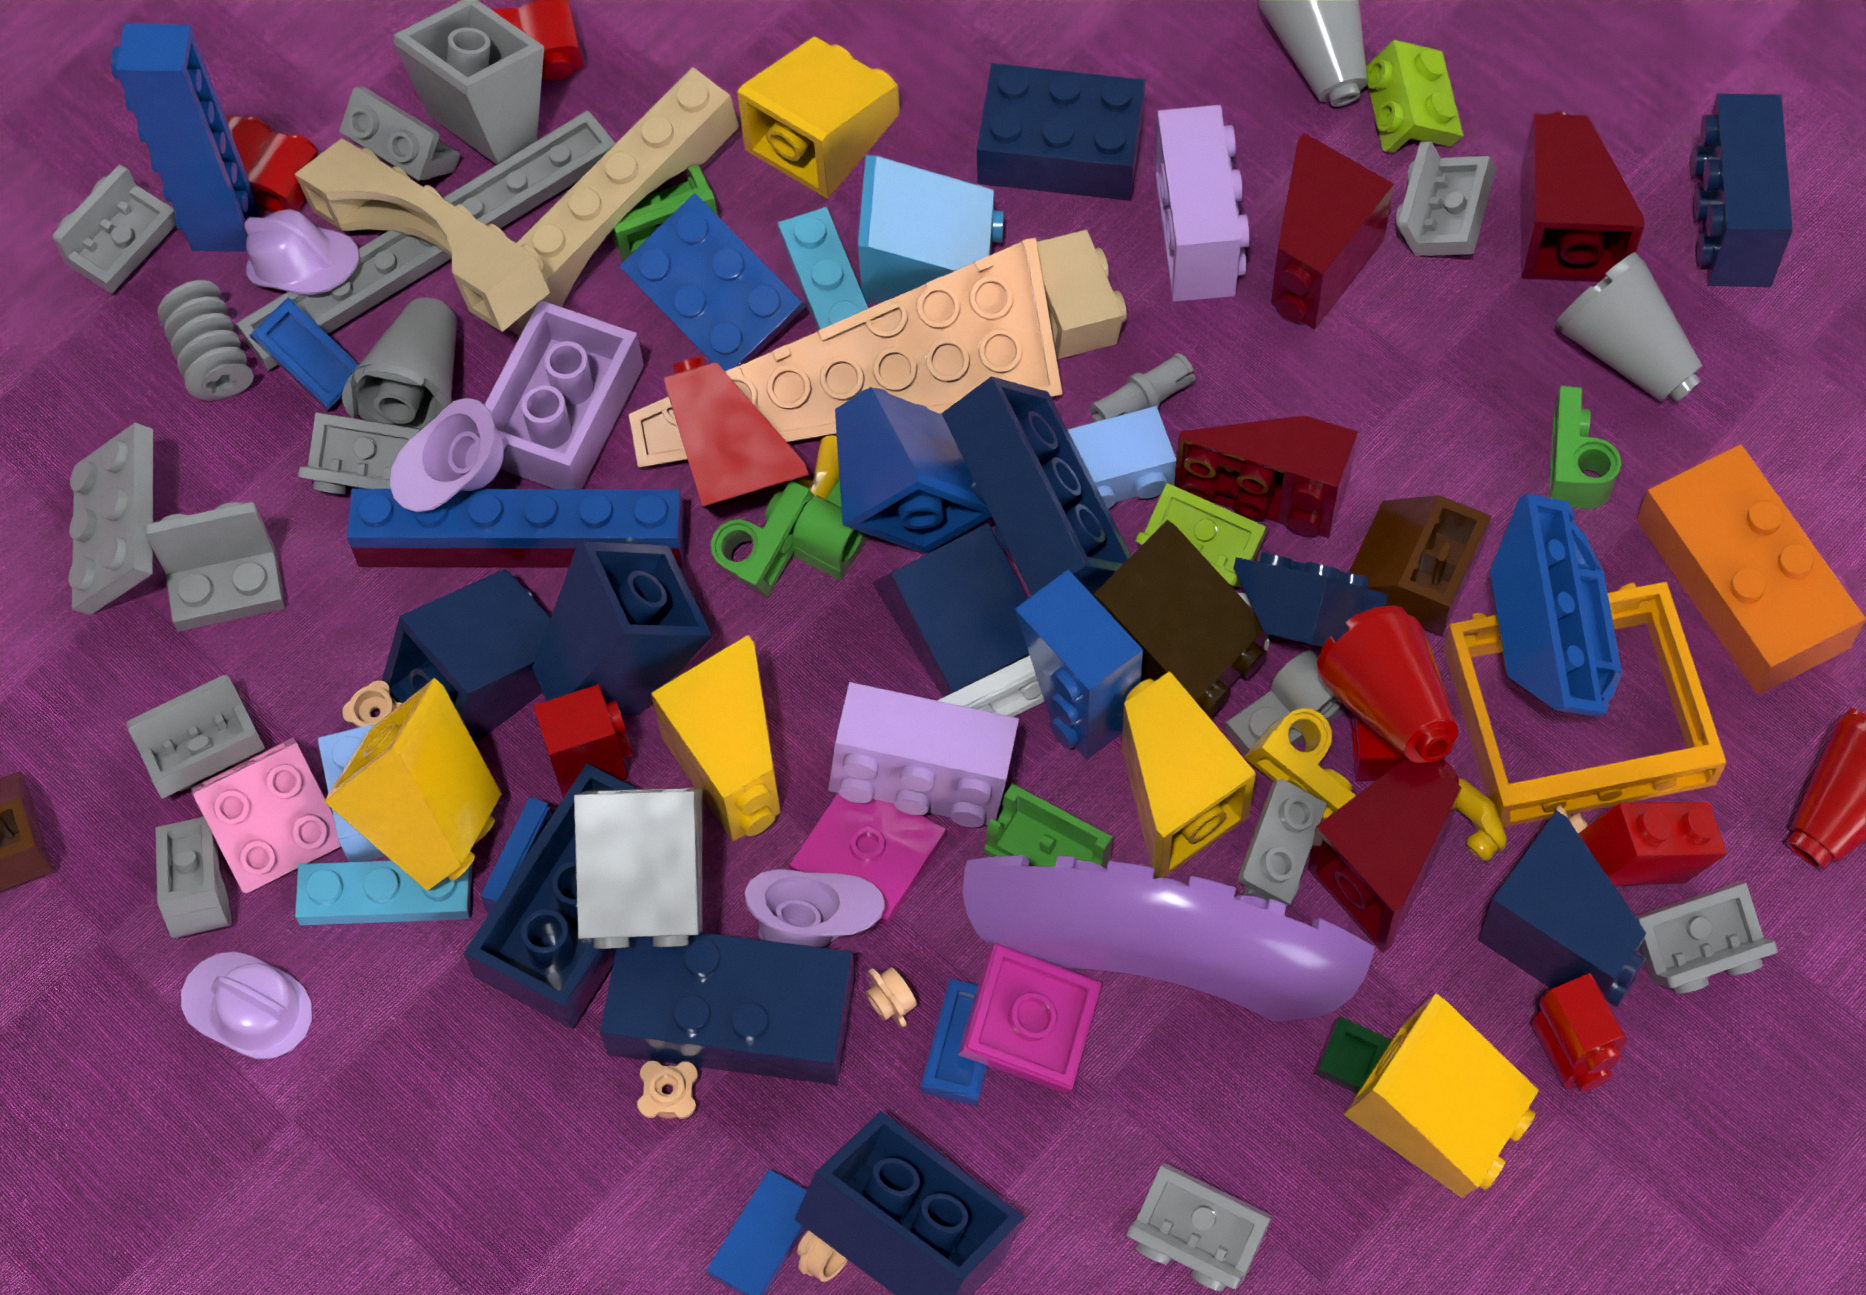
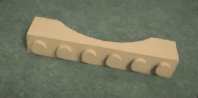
[508,67,739,337]
[295,138,550,332]

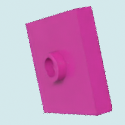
[789,793,946,927]
[958,942,1102,1094]

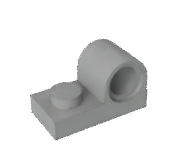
[1225,650,1348,772]
[155,817,231,939]

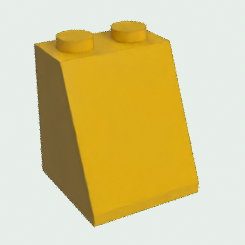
[737,36,900,199]
[651,635,781,842]
[1121,671,1256,878]
[324,678,502,891]
[1343,993,1539,1198]

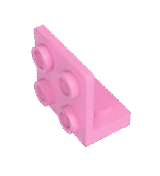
[191,737,341,893]

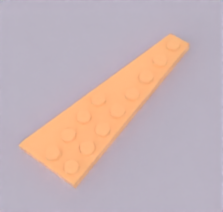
[629,238,1062,468]

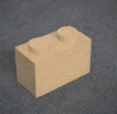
[1036,230,1127,359]

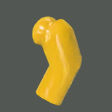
[795,435,840,499]
[1456,778,1507,862]

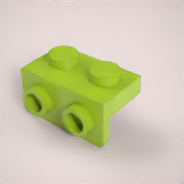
[1366,40,1464,153]
[1135,483,1269,588]

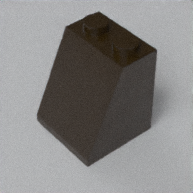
[1093,519,1267,716]

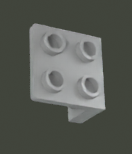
[145,502,286,632]

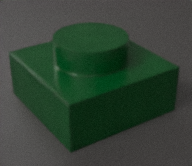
[1313,1016,1392,1094]

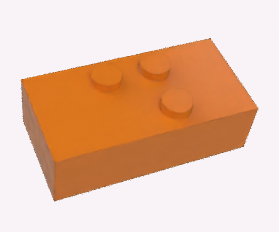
[1636,444,1866,696]

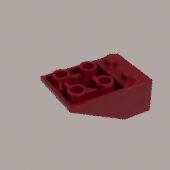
[1174,415,1358,538]

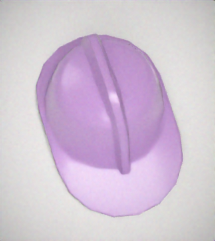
[245,209,359,295]
[390,398,509,512]
[744,869,885,948]
[181,951,312,1059]

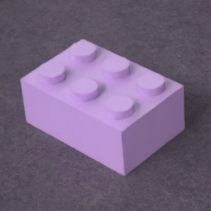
[1154,105,1249,302]
[484,300,644,489]
[828,682,1019,827]

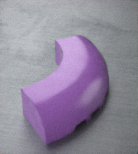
[962,855,1375,1022]

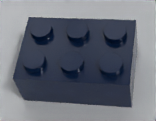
[977,63,1146,201]
[1691,93,1793,287]
[794,1111,1025,1295]

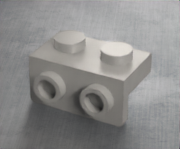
[339,86,461,181]
[1396,141,1496,256]
[52,165,176,294]
[298,412,422,494]
[126,675,265,799]
[1238,779,1327,906]
[1635,881,1778,994]
[1126,1163,1273,1292]

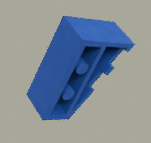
[1015,570,1143,760]

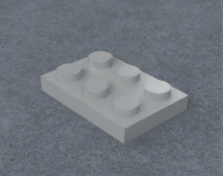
[69,423,153,615]

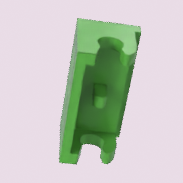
[610,164,717,261]
[984,784,1112,868]

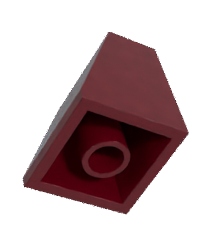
[1520,111,1644,282]
[1271,133,1394,330]
[1308,758,1462,953]

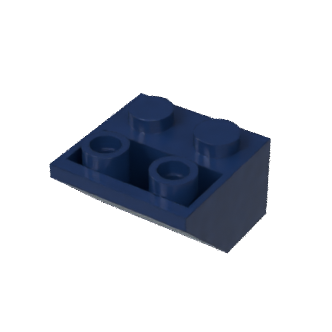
[1233,552,1388,648]

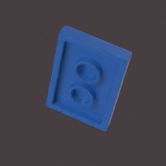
[619,193,806,371]

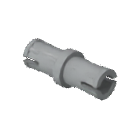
[1089,353,1196,422]

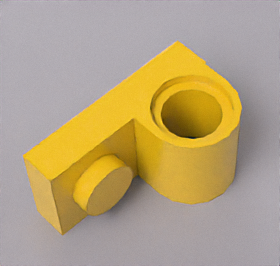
[1244,708,1356,821]

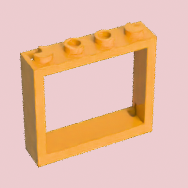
[1443,582,1727,827]

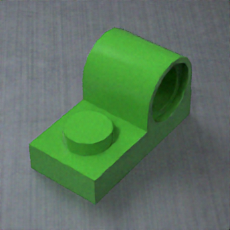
[1548,386,1622,509]
[793,479,871,581]
[711,480,814,598]

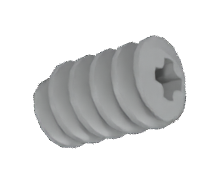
[157,280,254,401]

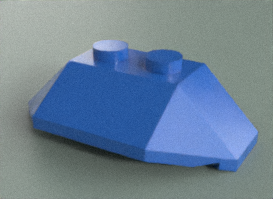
[1490,493,1622,717]

